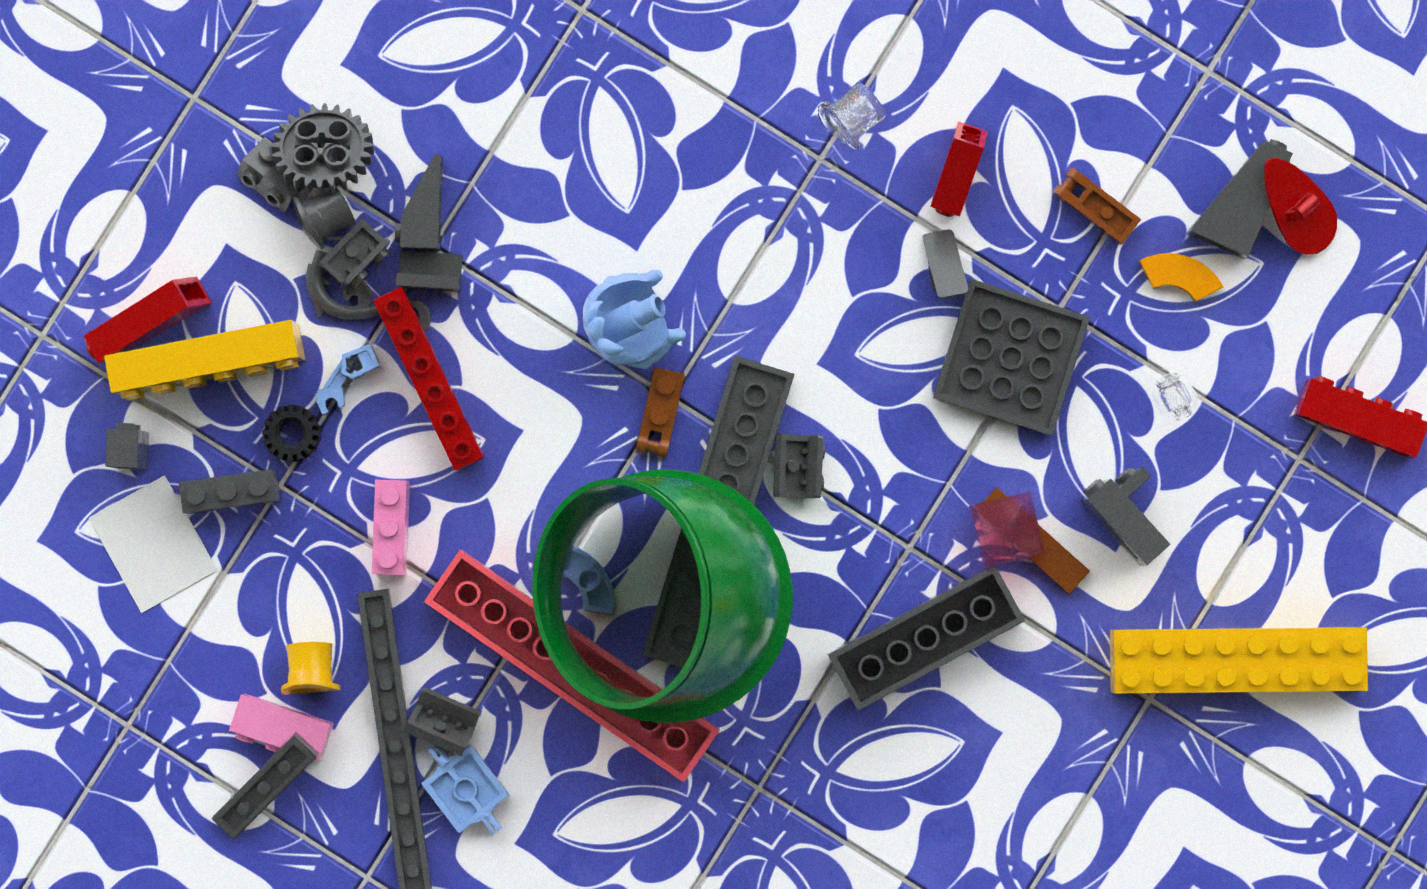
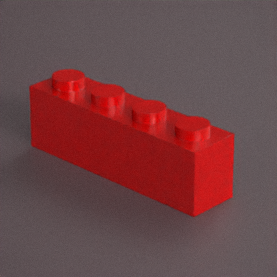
[1293,375,1427,459]

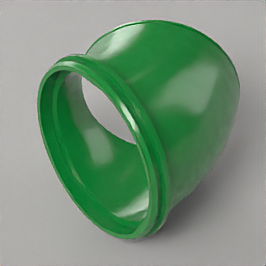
[532,469,793,723]

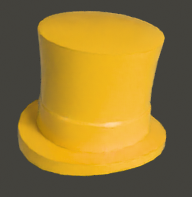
[281,641,341,695]

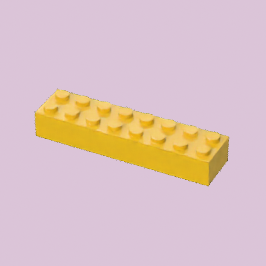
[1110,627,1368,694]

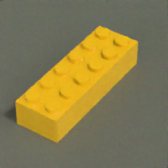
[104,320,306,401]

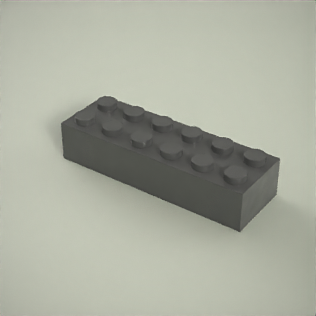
[827,565,1025,711]

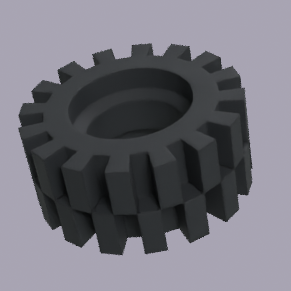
[262,405,322,462]

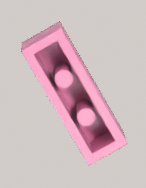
[372,479,410,575]
[229,693,334,763]

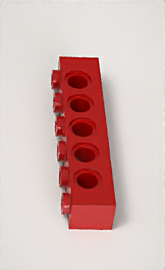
[373,287,485,471]

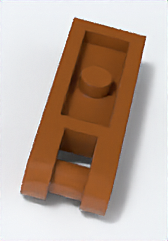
[1052,167,1141,245]
[635,367,685,459]

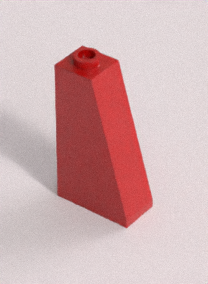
[83,276,212,363]

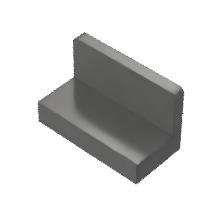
[396,251,463,292]

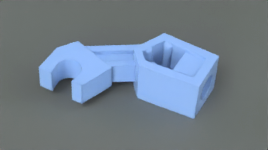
[316,344,381,415]

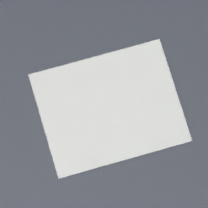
[89,475,218,613]

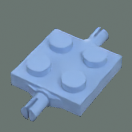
[421,745,510,836]

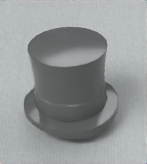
[293,187,356,250]

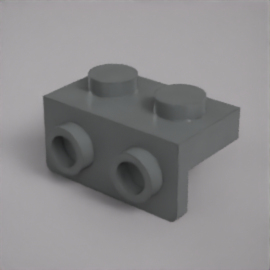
[237,137,305,212]
[318,219,391,290]
[773,434,825,498]
[404,688,481,756]

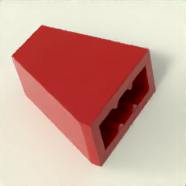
[930,121,988,217]

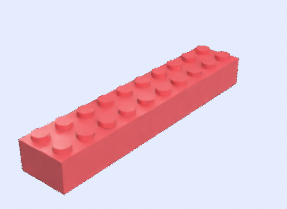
[424,550,720,783]

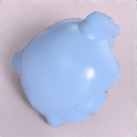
[583,270,686,369]

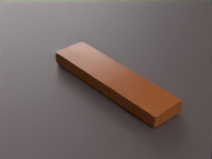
[975,487,1090,594]

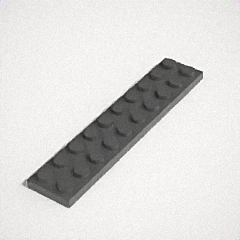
[642,355,795,668]

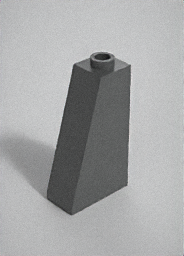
[1187,139,1293,259]

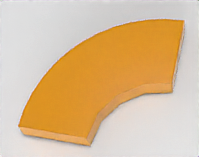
[1138,253,1224,302]

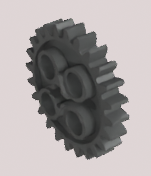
[271,103,374,195]

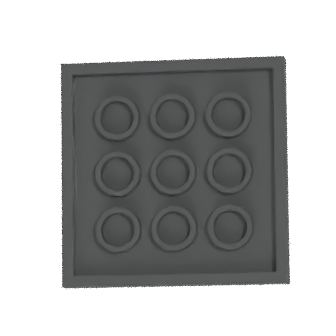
[932,279,1090,436]

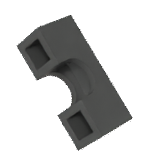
[179,469,281,514]

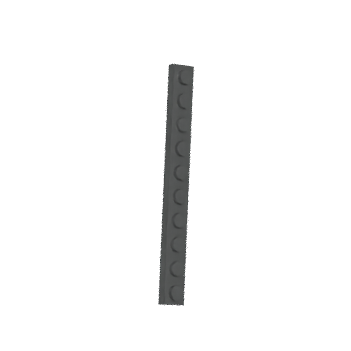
[357,588,432,889]

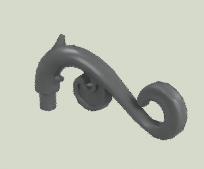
[306,249,431,332]

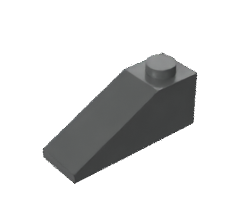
[395,154,443,251]

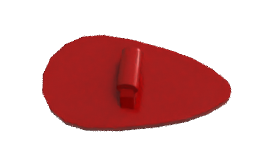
[1264,157,1337,255]

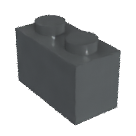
[105,423,149,470]

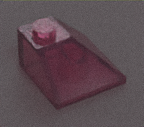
[969,492,1045,567]

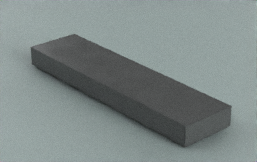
[211,732,319,839]

